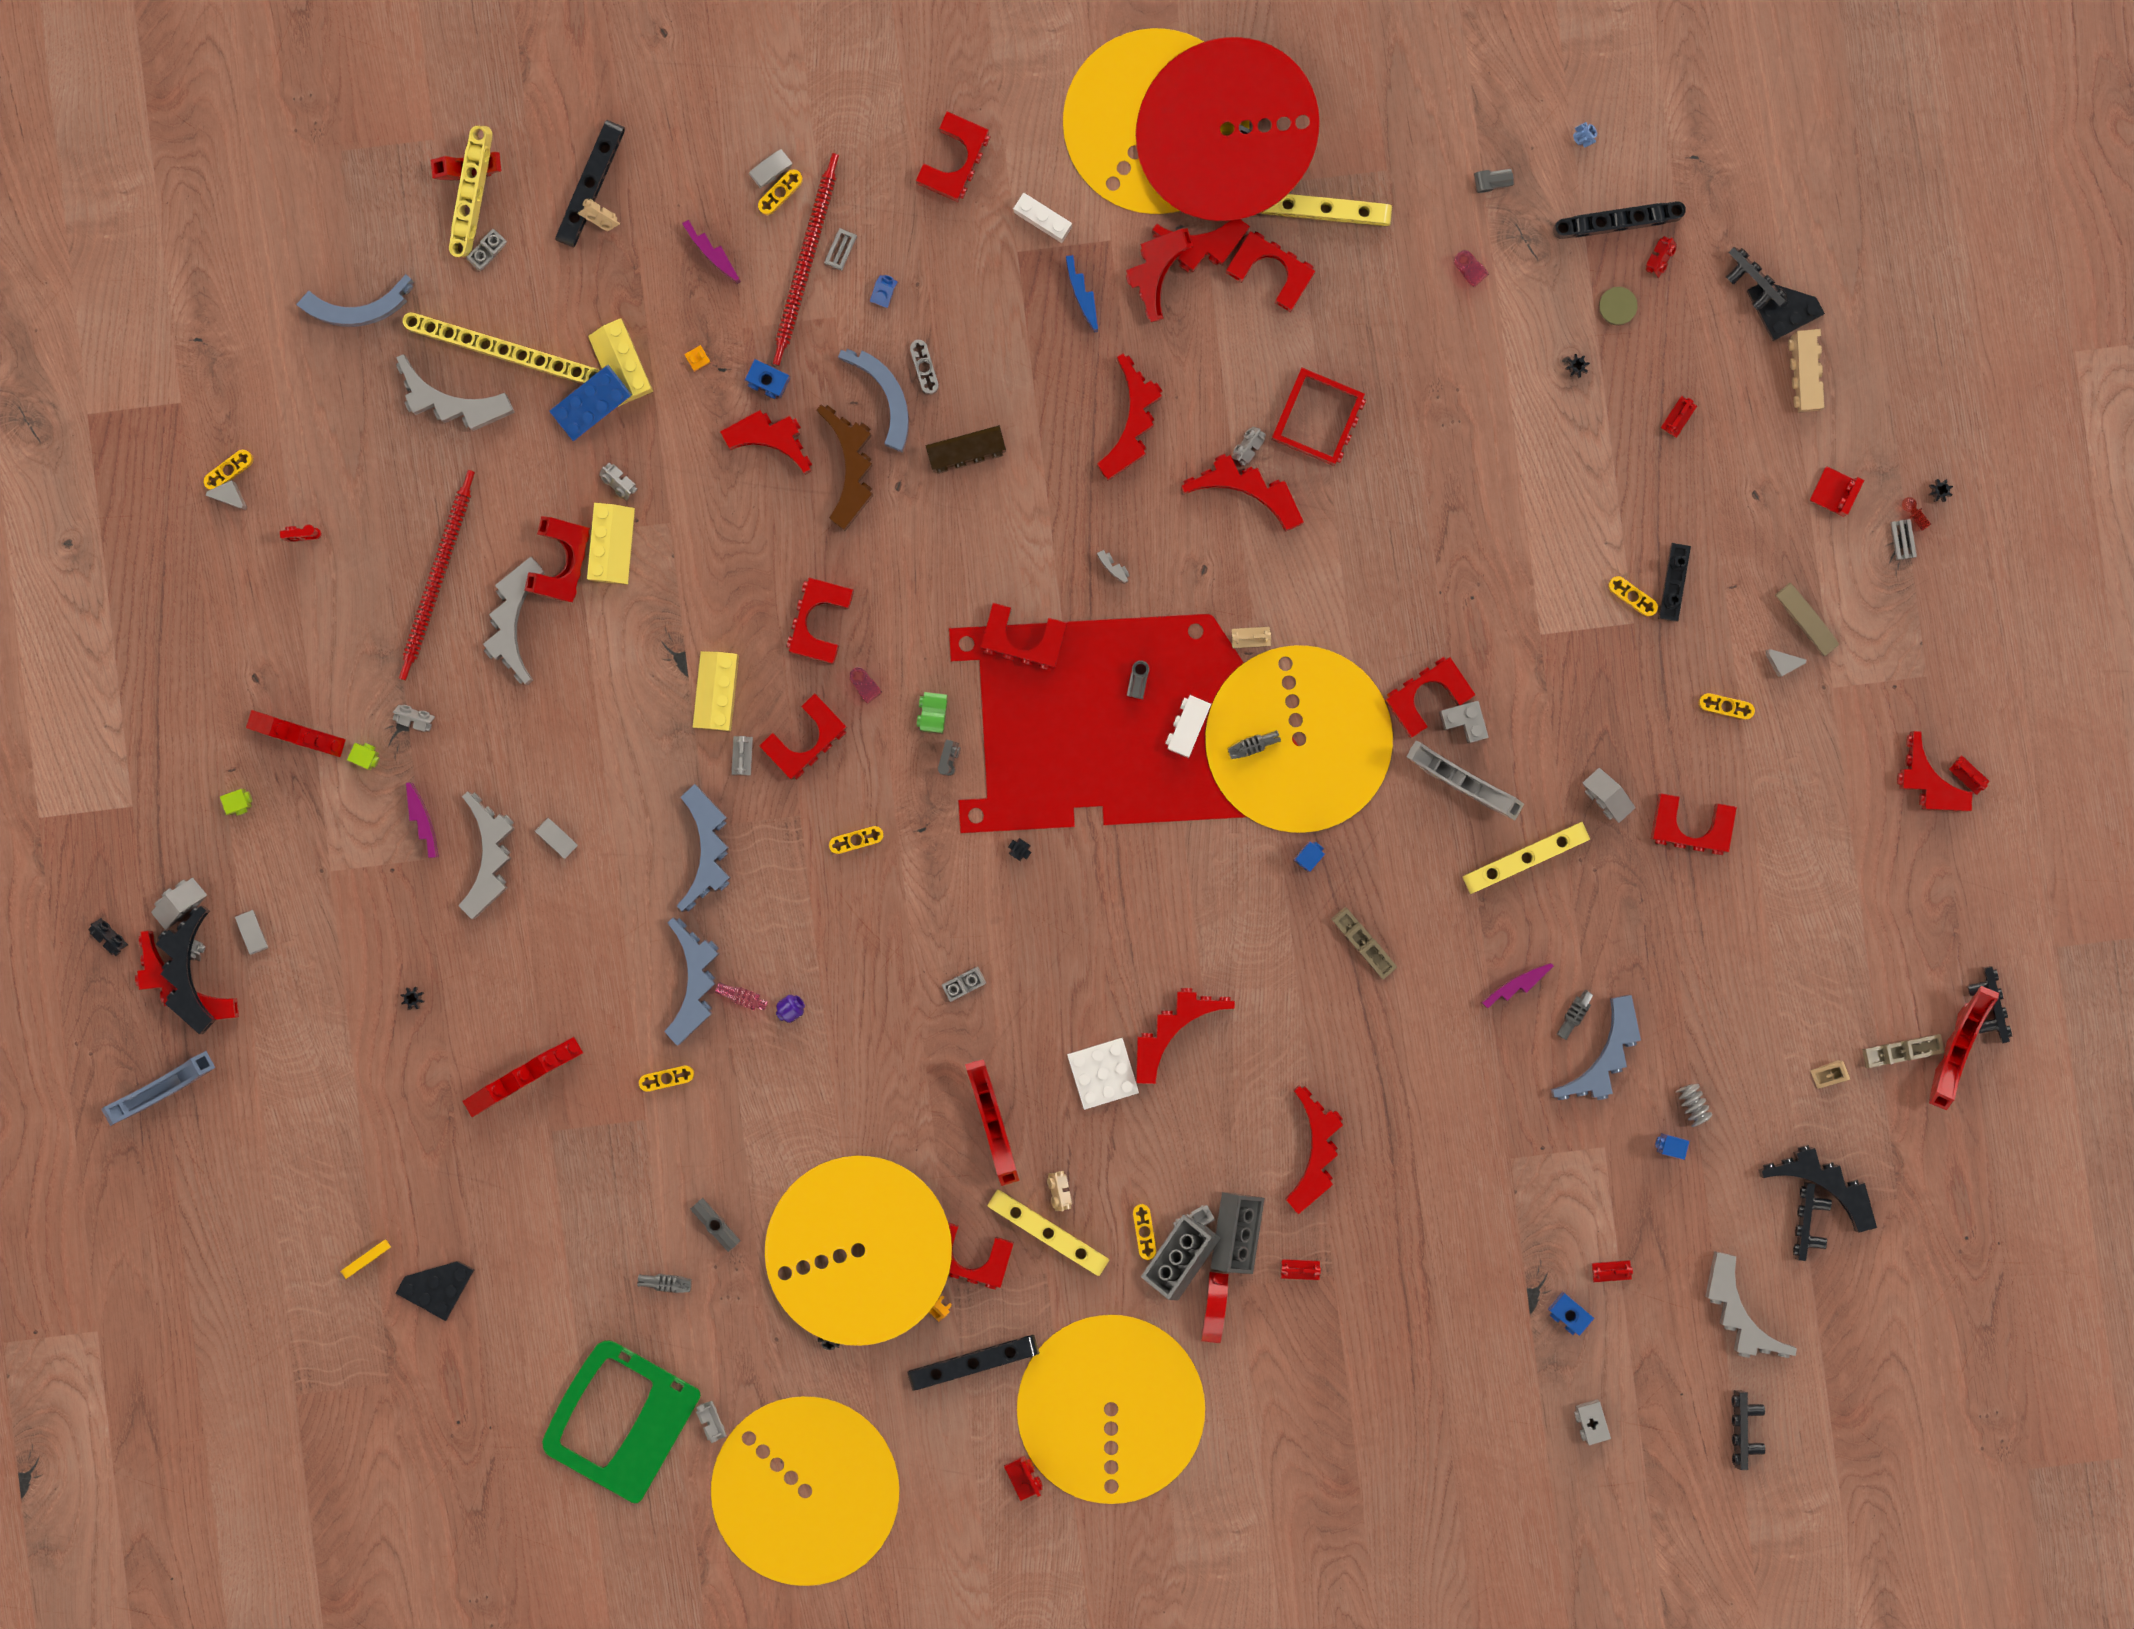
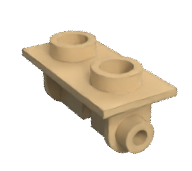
[578,199,620,232]
[1232,627,1271,648]
[1047,1171,1072,1211]

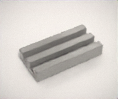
[824,228,857,271]
[1890,519,1917,560]

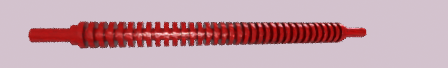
[772,153,839,366]
[399,470,475,681]

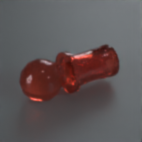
[1902,497,1931,531]

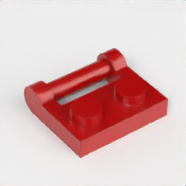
[280,524,322,542]

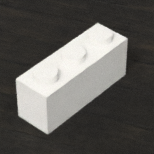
[1013,193,1072,243]
[1165,695,1211,758]

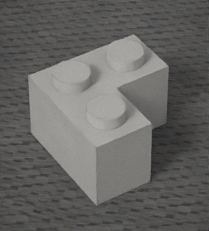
[1439,701,1489,744]
[1583,768,1636,823]
[151,878,207,930]

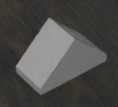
[206,480,247,510]
[1765,649,1806,678]

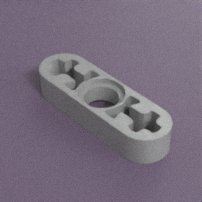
[910,340,939,395]

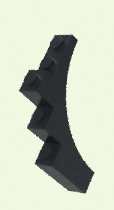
[156,905,216,1034]
[1758,1145,1877,1233]

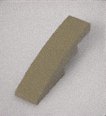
[1775,583,1839,656]
[1331,907,1397,979]
[1862,1034,1944,1068]

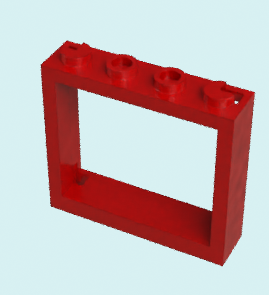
[1271,367,1366,466]

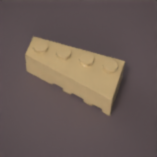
[1788,329,1824,413]

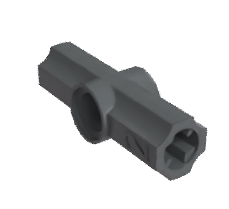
[690,1198,741,1252]

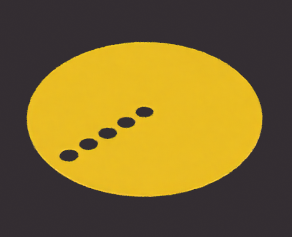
[1063,28,1249,214]
[1205,645,1393,833]
[765,1156,952,1346]
[1017,1315,1205,1504]
[711,1396,899,1586]

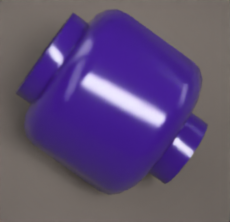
[776,994,805,1023]

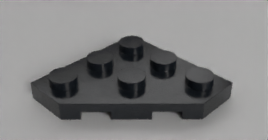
[1747,284,1825,341]
[395,1261,475,1321]

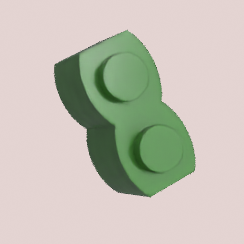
[917,692,948,734]

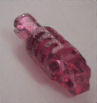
[715,982,768,1010]

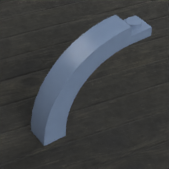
[296,274,414,327]
[838,349,909,453]
[101,1051,215,1126]

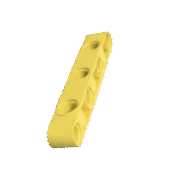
[449,126,492,257]
[1261,194,1392,226]
[1462,822,1590,894]
[987,1189,1109,1276]

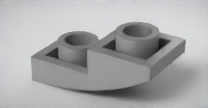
[749,149,793,188]
[466,229,507,272]
[1097,550,1130,584]
[535,818,578,859]
[235,910,268,955]
[942,967,986,1002]

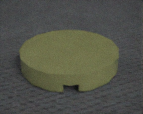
[1599,287,1638,325]

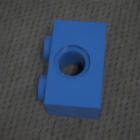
[745,359,790,399]
[1294,841,1325,872]
[1655,1133,1690,1160]
[1548,1291,1594,1336]

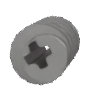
[1676,1084,1712,1127]

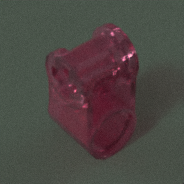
[1454,250,1489,287]
[850,667,882,704]

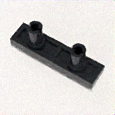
[1726,247,1790,311]
[1658,543,1691,622]
[1968,966,2012,1044]
[1793,1182,1832,1261]
[1731,1390,1765,1470]

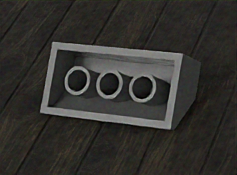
[1211,1192,1265,1274]
[1141,1214,1221,1300]

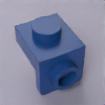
[870,275,898,308]

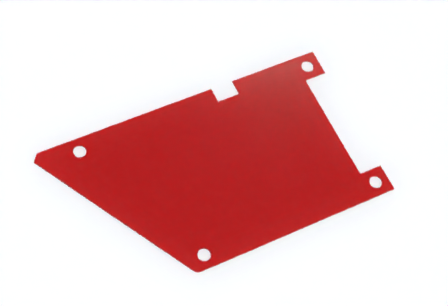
[949,614,1298,833]

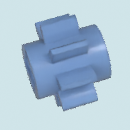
[1573,122,1597,148]

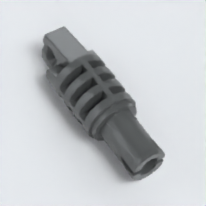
[1227,730,1281,759]
[1557,990,1593,1040]
[637,1274,692,1293]

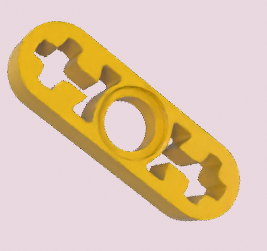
[758,169,803,215]
[204,450,253,490]
[1608,576,1658,617]
[1699,693,1755,720]
[829,826,884,854]
[639,1065,694,1092]
[1133,1204,1156,1260]
[340,1239,391,1279]

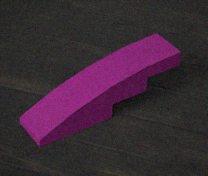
[682,220,741,284]
[406,782,439,858]
[1481,963,1554,1008]

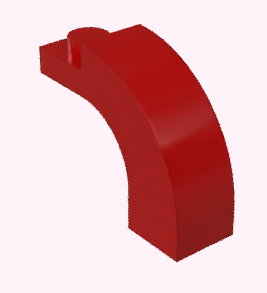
[430,152,502,181]
[1201,1272,1229,1344]

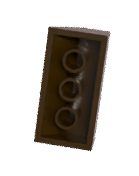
[925,425,1006,474]

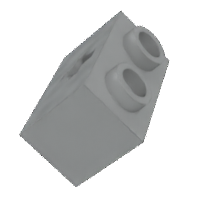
[1574,1399,1611,1445]

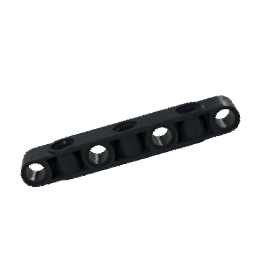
[555,120,625,248]
[1553,201,1686,239]
[907,1335,1040,1391]

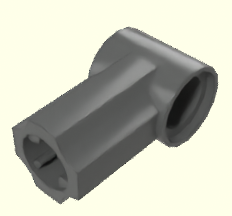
[1474,169,1514,193]
[1127,661,1149,699]

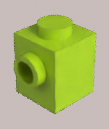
[347,743,380,770]
[220,789,253,816]

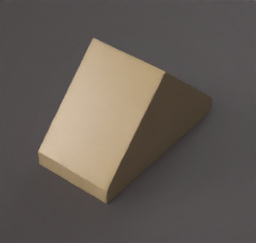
[1811,1060,1850,1089]

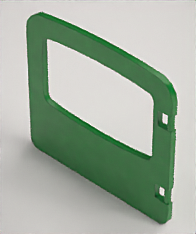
[542,1340,701,1504]

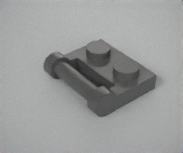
[938,739,961,776]

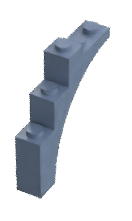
[677,784,731,912]
[664,918,719,1046]
[1551,995,1641,1100]

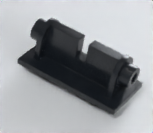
[88,918,128,956]

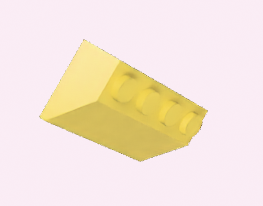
[588,318,653,407]
[587,503,635,584]
[693,651,739,731]

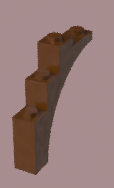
[816,404,873,531]

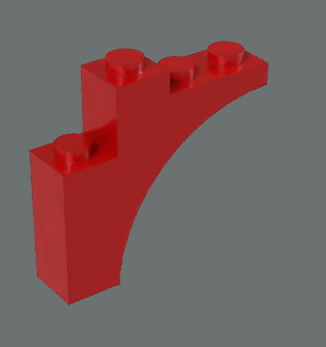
[1152,219,1250,273]
[1126,228,1194,322]
[720,410,812,475]
[246,710,346,757]
[1897,731,1973,812]

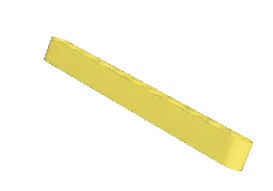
[403,313,600,384]

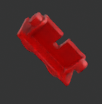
[1645,236,1677,278]
[1660,396,1697,438]
[1949,755,1990,795]
[1281,1259,1321,1280]
[1592,1260,1633,1282]

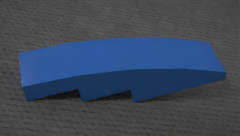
[1066,255,1098,332]

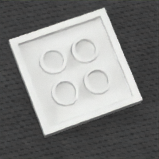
[1067,1038,1139,1110]

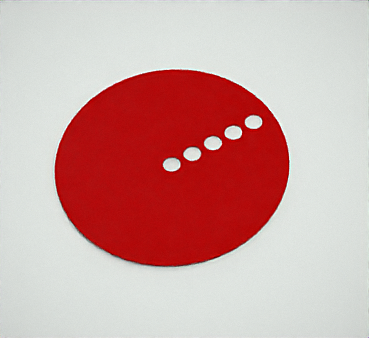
[1136,37,1320,221]

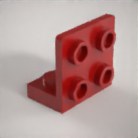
[1810,466,1865,517]
[1004,1455,1043,1501]

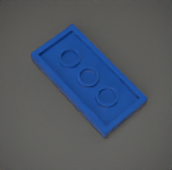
[549,365,632,441]

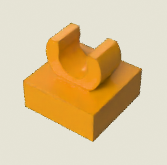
[684,345,711,372]
[929,1296,952,1322]

